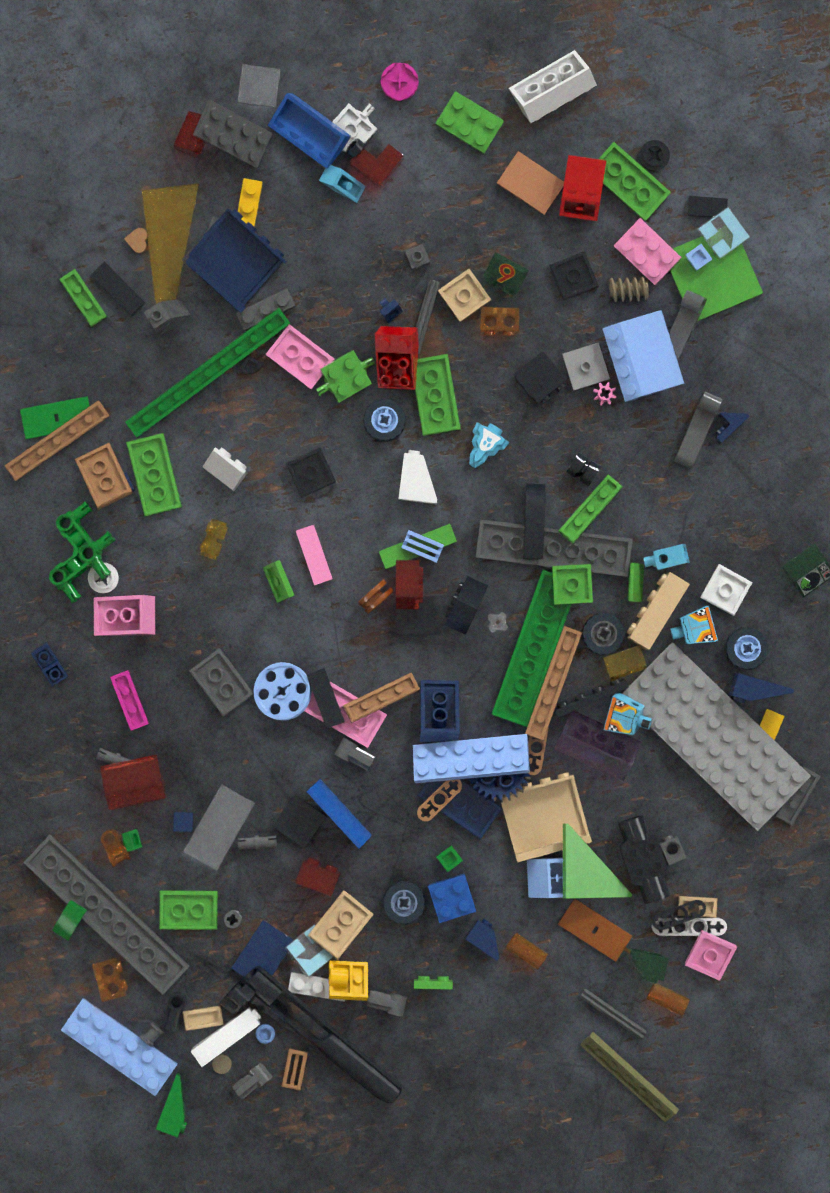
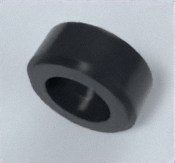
[346,138,364,158]

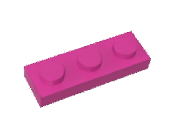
[110,670,149,731]

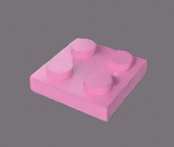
[685,930,737,981]

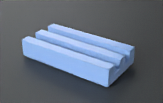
[401,530,444,563]

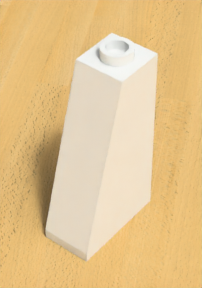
[191,1007,261,1067]

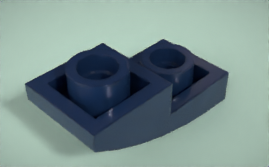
[31,642,68,687]

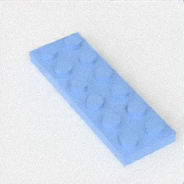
[413,734,530,783]
[61,998,178,1096]

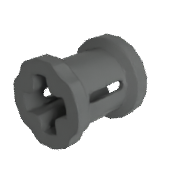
[224,910,242,928]
[140,1021,165,1047]

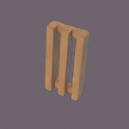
[282,1048,308,1090]

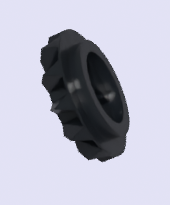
[639,140,670,171]

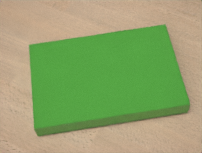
[159,890,218,930]

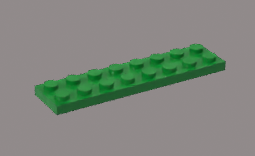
[492,570,571,727]

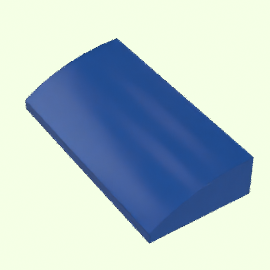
[268,93,351,168]
[307,779,372,849]

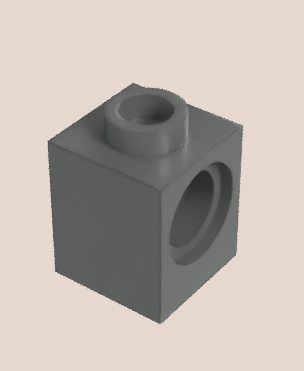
[405,244,430,272]
[660,834,687,865]

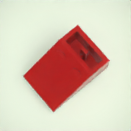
[559,155,606,221]
[375,326,419,390]

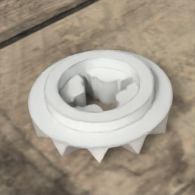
[88,563,119,593]

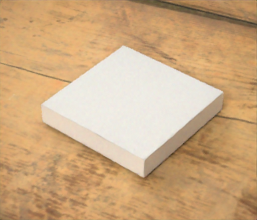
[700,564,753,616]

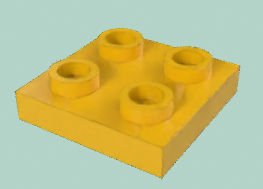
[329,960,368,1001]

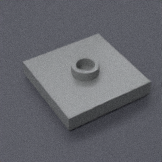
[562,343,610,391]

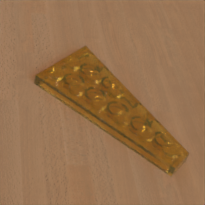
[142,183,199,304]

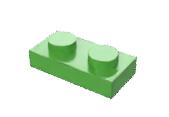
[263,560,294,603]
[414,976,453,989]

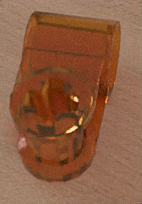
[101,829,131,867]

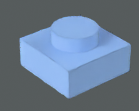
[685,244,712,271]

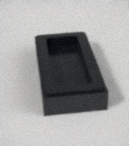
[688,196,728,218]

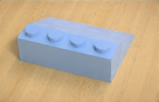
[602,310,684,402]

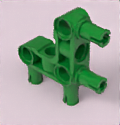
[49,501,116,604]

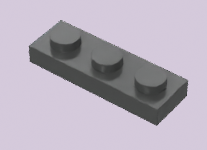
[236,288,296,331]

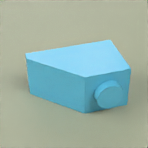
[319,165,366,203]

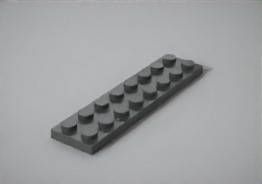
[476,519,633,577]

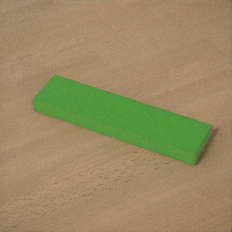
[558,475,623,544]
[379,524,457,569]

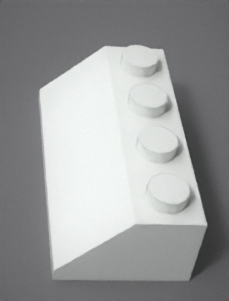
[509,50,597,123]

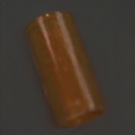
[506,932,548,970]
[647,982,690,1016]

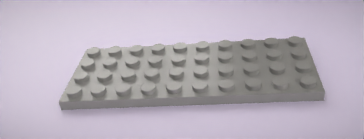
[622,642,811,831]

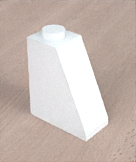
[399,450,437,504]

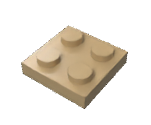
[438,269,491,322]

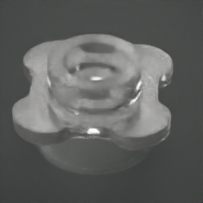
[488,612,508,632]

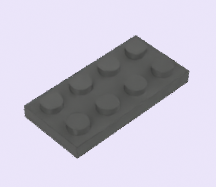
[193,100,272,168]

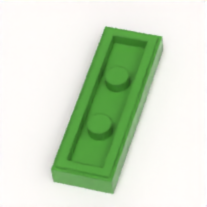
[59,269,107,327]

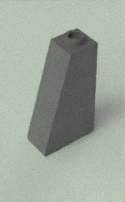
[144,299,191,336]

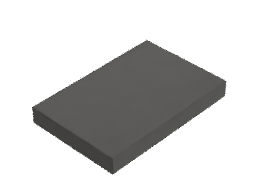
[189,648,254,717]

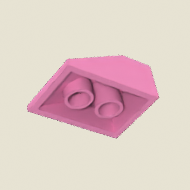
[94,595,155,636]

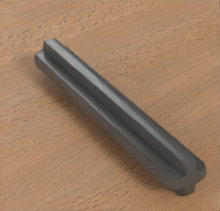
[416,280,440,354]
[580,989,646,1039]

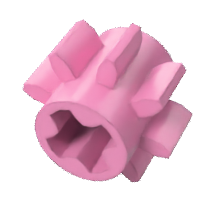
[593,382,616,406]

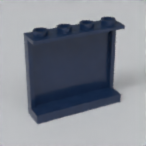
[182,208,287,313]

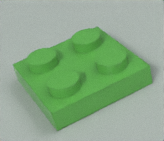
[552,564,593,605]

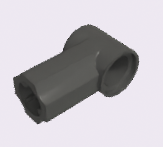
[334,737,375,771]
[367,990,407,1016]
[232,1062,273,1099]

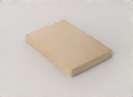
[307,890,374,960]

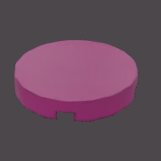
[381,63,419,101]

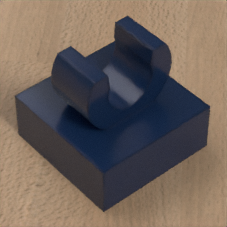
[379,298,403,323]

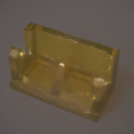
[603,645,647,681]

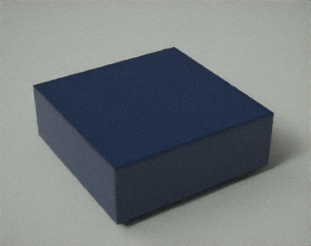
[173,812,193,832]

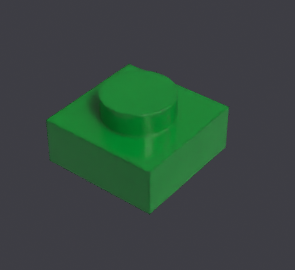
[122,829,142,852]
[436,845,463,872]

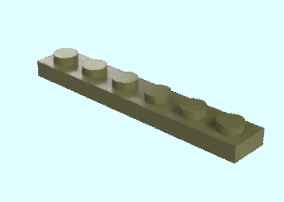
[580,1032,679,1122]

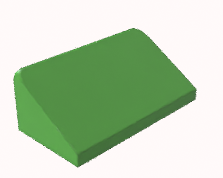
[627,563,644,602]

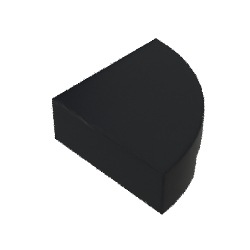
[239,355,264,375]

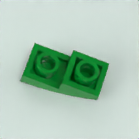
[52,900,87,941]

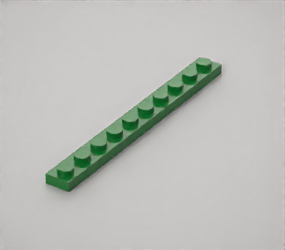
[125,307,290,437]

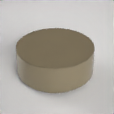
[212,1054,232,1074]

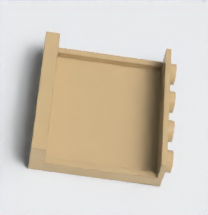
[501,772,592,862]

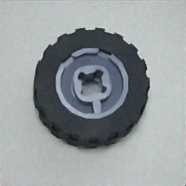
[383,881,425,924]

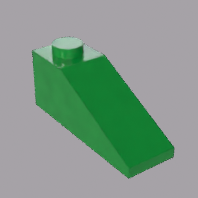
[156,1073,187,1137]

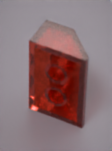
[100,755,166,810]

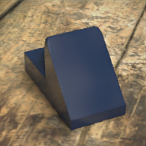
[715,413,749,444]

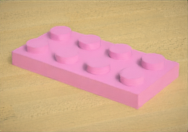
[304,682,387,748]

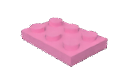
[614,218,682,286]
[266,324,335,390]

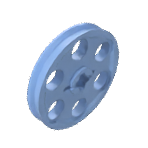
[254,662,312,721]

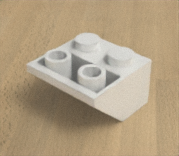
[203,447,248,491]

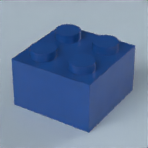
[428,873,476,923]

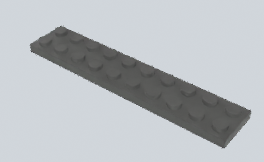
[23,834,190,995]

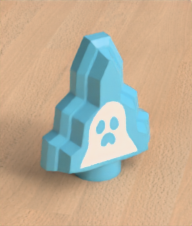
[469,423,509,468]

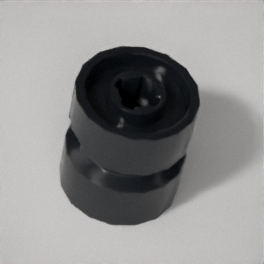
[566,451,602,487]

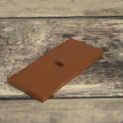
[558,898,632,962]

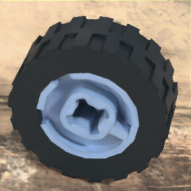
[364,399,406,442]
[725,627,769,670]

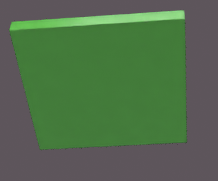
[670,226,763,322]

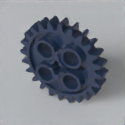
[470,762,531,803]

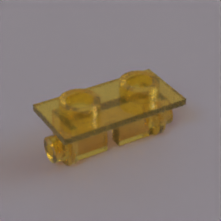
[200,519,228,560]

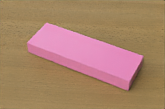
[296,525,332,585]

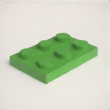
[435,91,504,154]

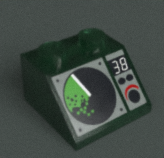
[781,544,830,598]
[624,947,669,983]

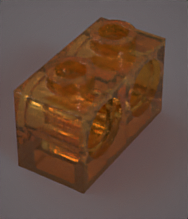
[480,307,519,336]
[92,957,128,1002]

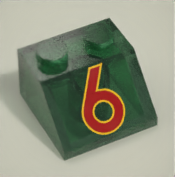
[483,252,529,295]

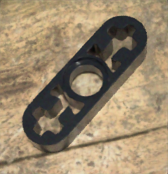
[652,900,706,930]

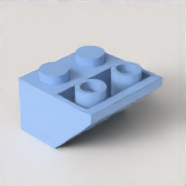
[527,857,563,898]

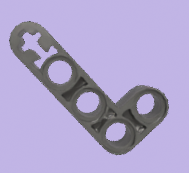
[669,290,707,363]
[674,391,722,469]

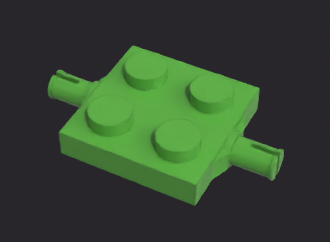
[316,350,375,403]

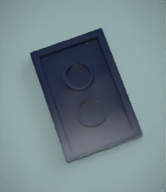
[231,920,295,976]

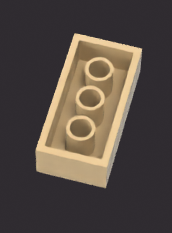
[626,572,690,650]

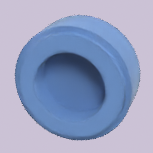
[256,1024,275,1044]

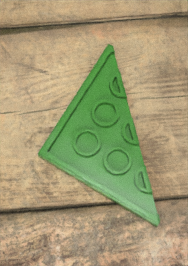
[563,823,632,898]

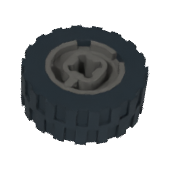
[582,613,625,655]

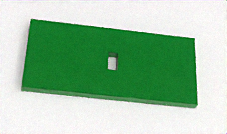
[20,396,90,439]

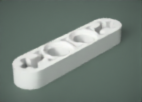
[652,918,727,936]

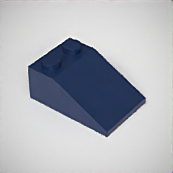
[729,673,794,703]
[420,680,460,742]

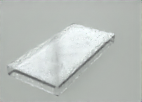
[184,784,255,870]

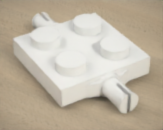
[333,104,377,153]

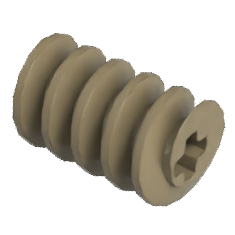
[609,277,649,302]

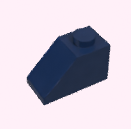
[465,918,499,961]

